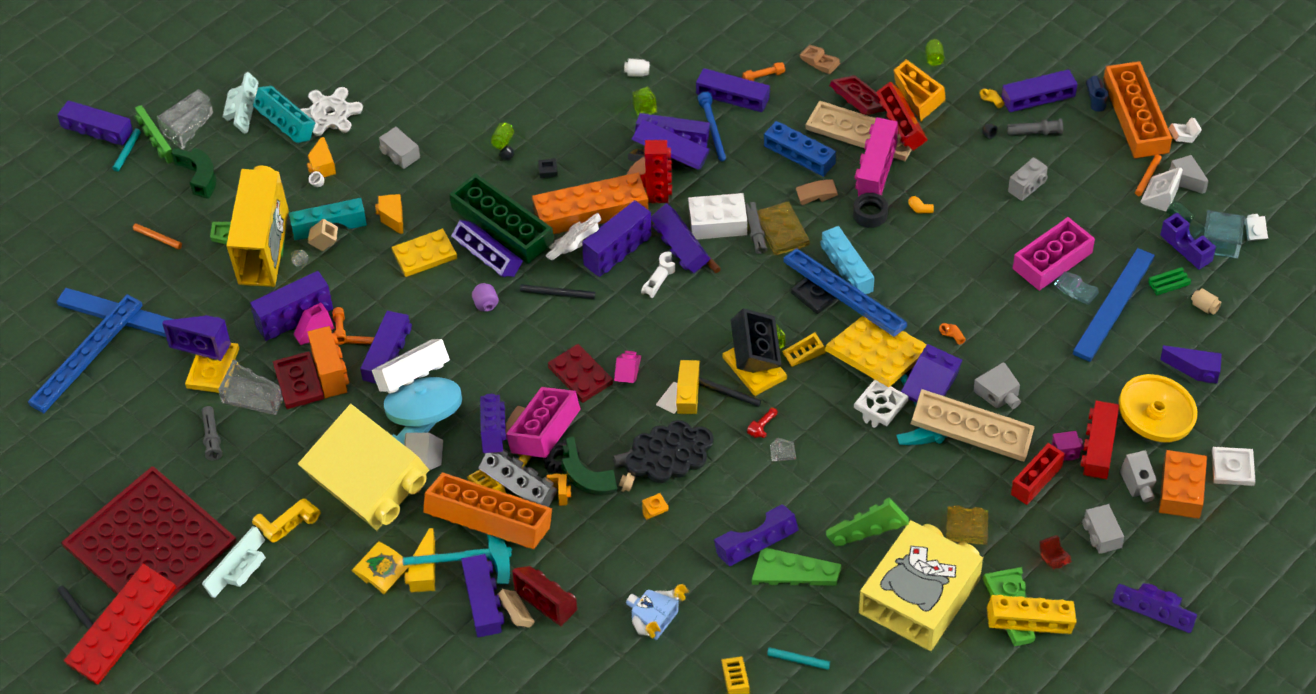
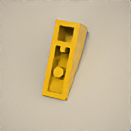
[676,360,700,414]
[405,528,435,592]

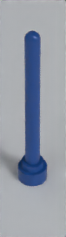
[697,92,726,162]

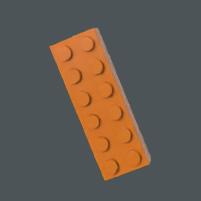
[1103,61,1172,158]
[532,172,648,234]
[423,472,552,549]

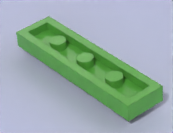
[135,105,173,164]

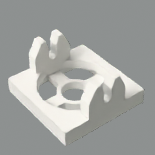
[854,380,909,428]

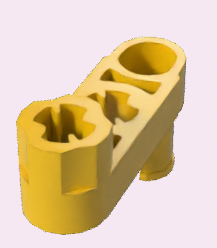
[252,498,321,543]

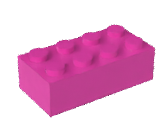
[855,117,898,196]
[1013,217,1095,291]
[506,387,581,458]

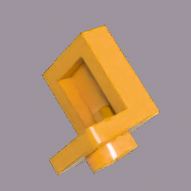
[547,473,571,506]
[642,493,668,520]

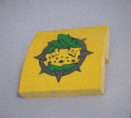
[352,541,409,594]

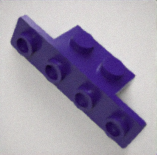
[1112,583,1197,633]

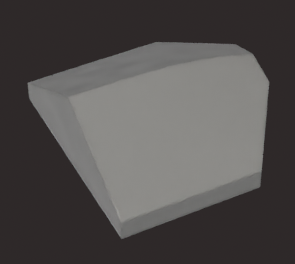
[404,433,443,470]

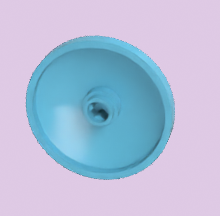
[384,377,462,426]

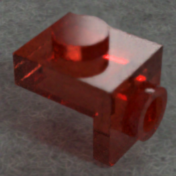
[1039,535,1071,569]

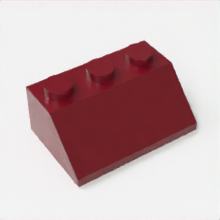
[512,566,577,626]

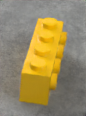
[987,595,1076,634]

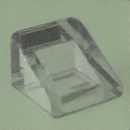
[770,438,796,461]

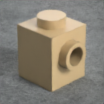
[308,219,338,251]

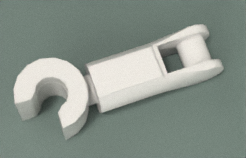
[641,252,675,298]

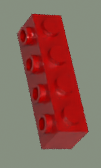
[876,81,928,151]
[644,140,672,203]
[1081,401,1119,479]

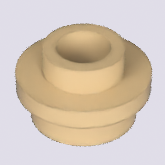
[619,472,635,492]

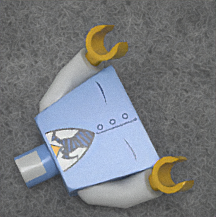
[626,584,689,640]

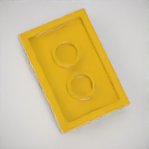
[392,229,457,277]
[185,343,239,393]
[723,348,787,396]

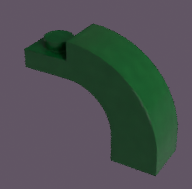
[171,147,216,199]
[561,437,617,495]

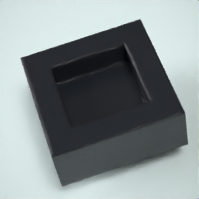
[538,158,558,178]

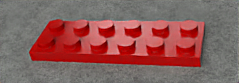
[64,564,177,685]

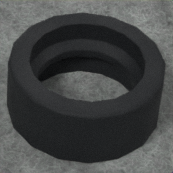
[853,193,888,228]

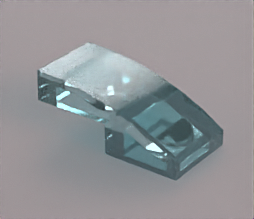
[1055,271,1099,305]

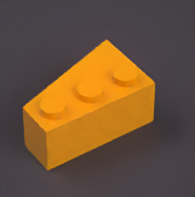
[894,60,946,122]

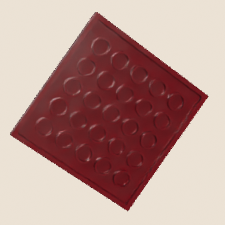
[61,466,236,608]

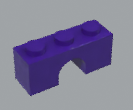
[1160,213,1216,270]

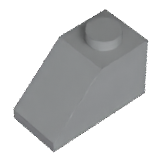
[1169,155,1208,194]

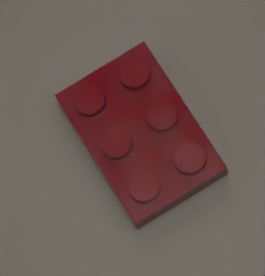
[829,75,886,115]
[547,344,613,403]
[272,351,324,409]

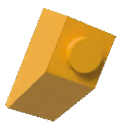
[307,137,336,177]
[375,194,403,234]

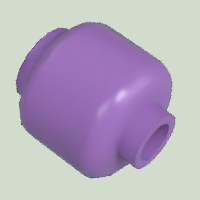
[471,283,499,311]

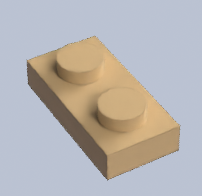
[498,589,534,628]

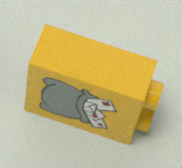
[226,166,289,287]

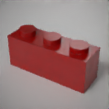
[1011,443,1065,505]

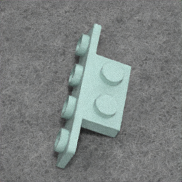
[223,72,258,134]
[202,526,266,597]

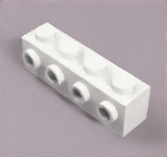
[372,339,450,393]

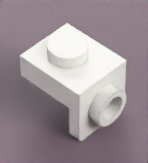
[1168,118,1201,143]
[1242,214,1268,241]

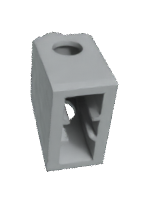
[974,362,1021,409]
[1120,450,1156,502]

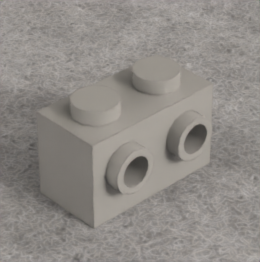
[379,127,420,169]
[1008,157,1048,201]
[1082,504,1124,554]

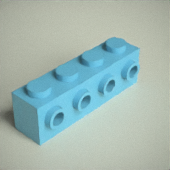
[820,226,874,294]

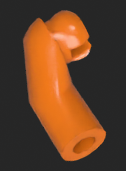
[939,323,966,345]

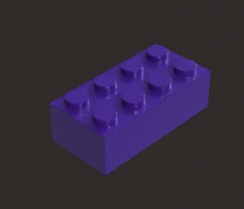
[582,200,651,277]
[250,271,333,341]

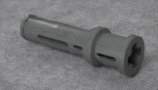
[1007,118,1063,136]
[201,406,223,461]

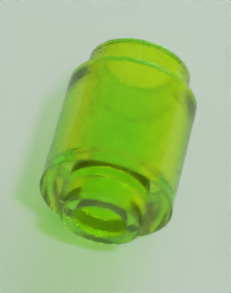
[926,40,944,66]
[491,123,514,149]

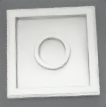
[1212,447,1255,486]

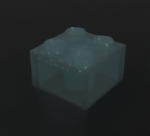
[1203,210,1245,258]

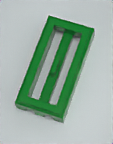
[1148,267,1191,295]

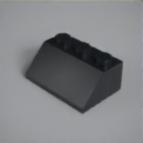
[730,308,782,373]

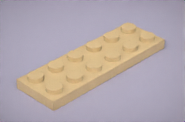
[805,101,912,161]
[911,389,1035,462]

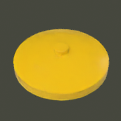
[1118,374,1197,442]

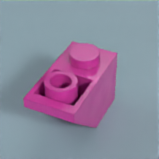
[293,303,334,345]
[614,351,641,383]

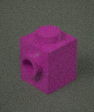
[1051,431,1083,461]

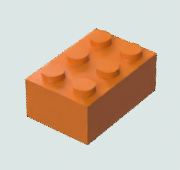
[307,326,349,398]
[1159,450,1207,519]

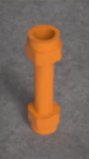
[742,62,785,81]
[332,307,347,345]

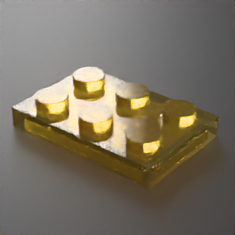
[757,201,810,255]
[946,505,988,545]

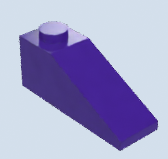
[1160,345,1222,384]

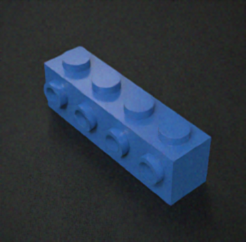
[764,121,836,177]

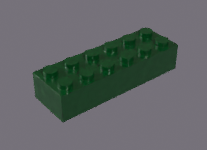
[449,173,554,264]

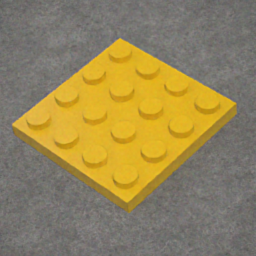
[825,316,927,387]

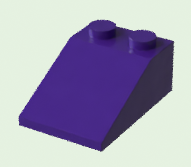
[162,315,231,361]
[901,344,962,403]

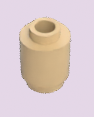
[1191,288,1221,315]

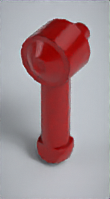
[747,408,778,438]

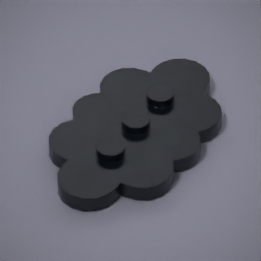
[624,420,714,483]

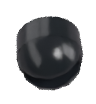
[982,123,998,139]
[498,144,514,160]

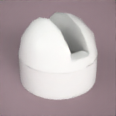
[309,171,324,188]

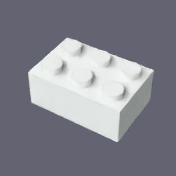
[688,193,747,239]

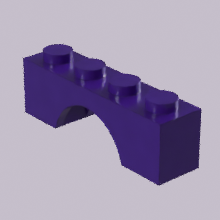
[714,504,799,566]

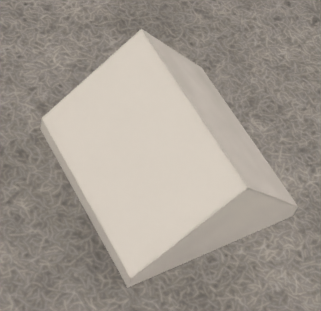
[1141,167,1183,212]

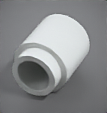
[624,59,649,77]

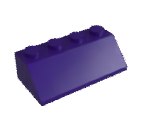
[631,118,710,169]

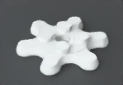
[300,87,363,136]
[546,213,601,260]

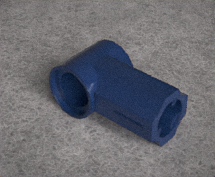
[1086,76,1108,112]

